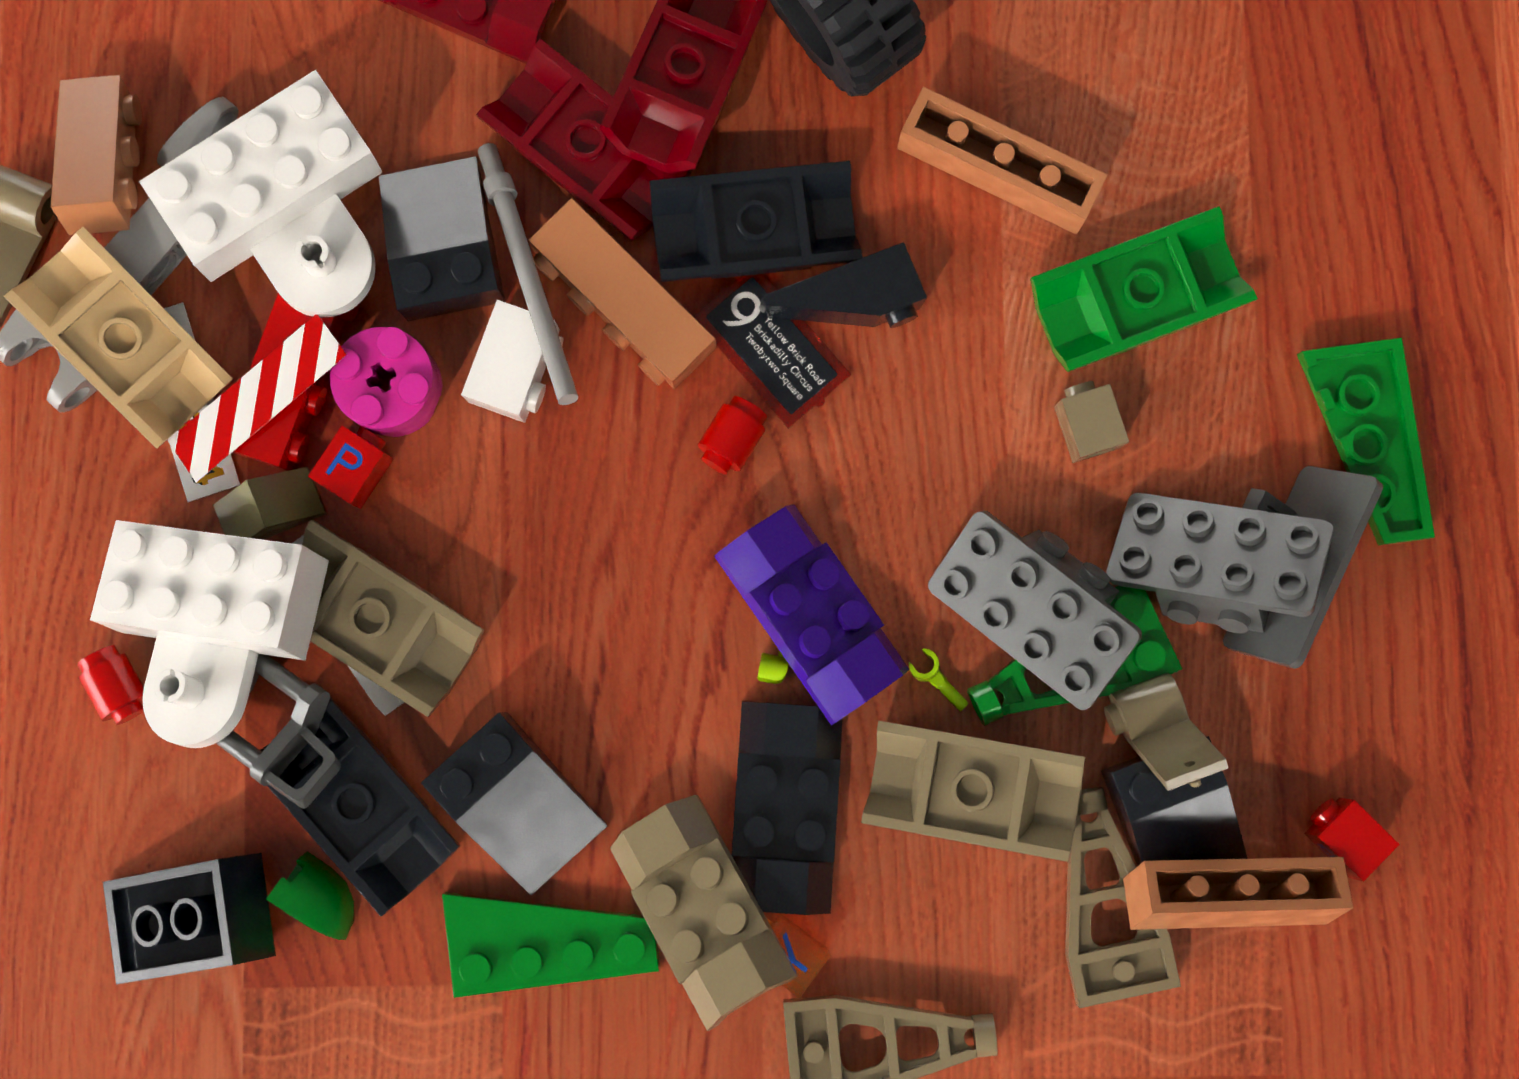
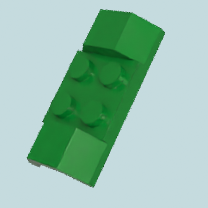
[1030,206,1258,372]

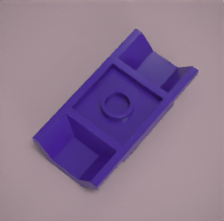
[714,504,910,725]

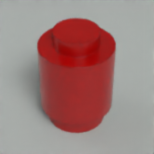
[697,396,768,474]
[77,645,144,725]

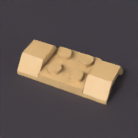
[4,227,233,449]

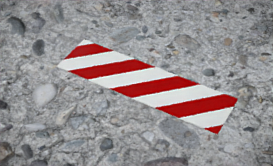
[168,314,347,483]

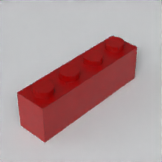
[233,293,361,471]

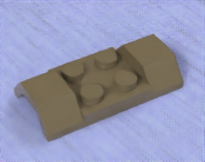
[302,520,484,717]
[861,720,1085,862]
[610,795,798,1031]

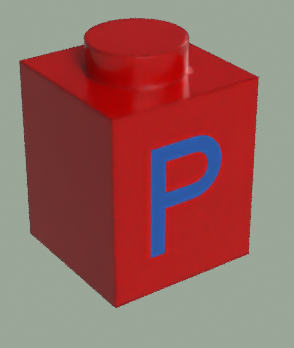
[308,425,394,509]
[1304,797,1400,882]

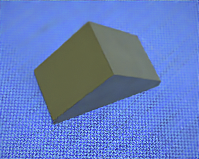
[213,467,327,540]

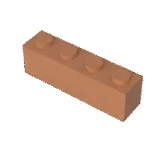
[897,86,1108,234]
[528,198,717,390]
[1123,857,1353,930]

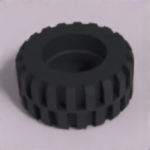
[770,0,926,96]

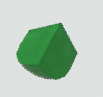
[266,851,354,940]

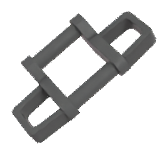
[216,654,341,808]

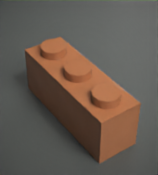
[50,75,142,235]

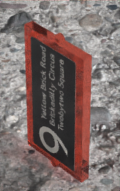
[693,274,851,429]

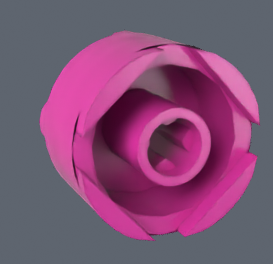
[330,327,443,437]

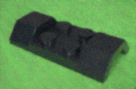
[649,161,863,282]
[260,697,461,917]
[732,701,843,915]

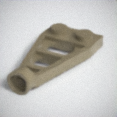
[1065,787,1181,1008]
[783,995,998,1079]

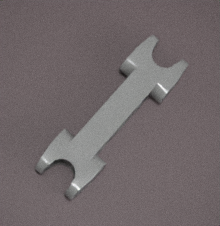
[0,97,239,413]

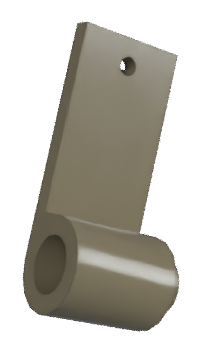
[0,165,57,328]
[1104,672,1229,791]

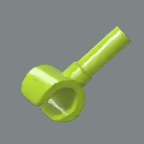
[909,648,969,711]
[757,651,788,684]

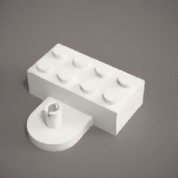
[139,70,383,318]
[90,520,329,748]

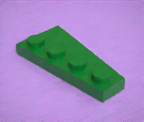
[1297,338,1435,546]
[442,892,660,998]

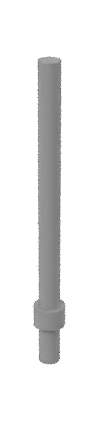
[478,143,578,405]

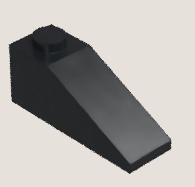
[759,242,927,328]

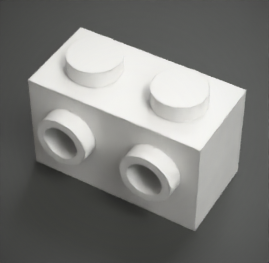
[461,300,564,423]

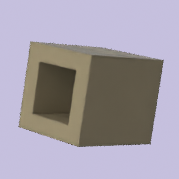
[1054,381,1129,463]

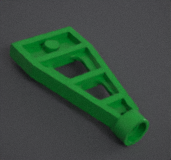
[967,586,1182,726]

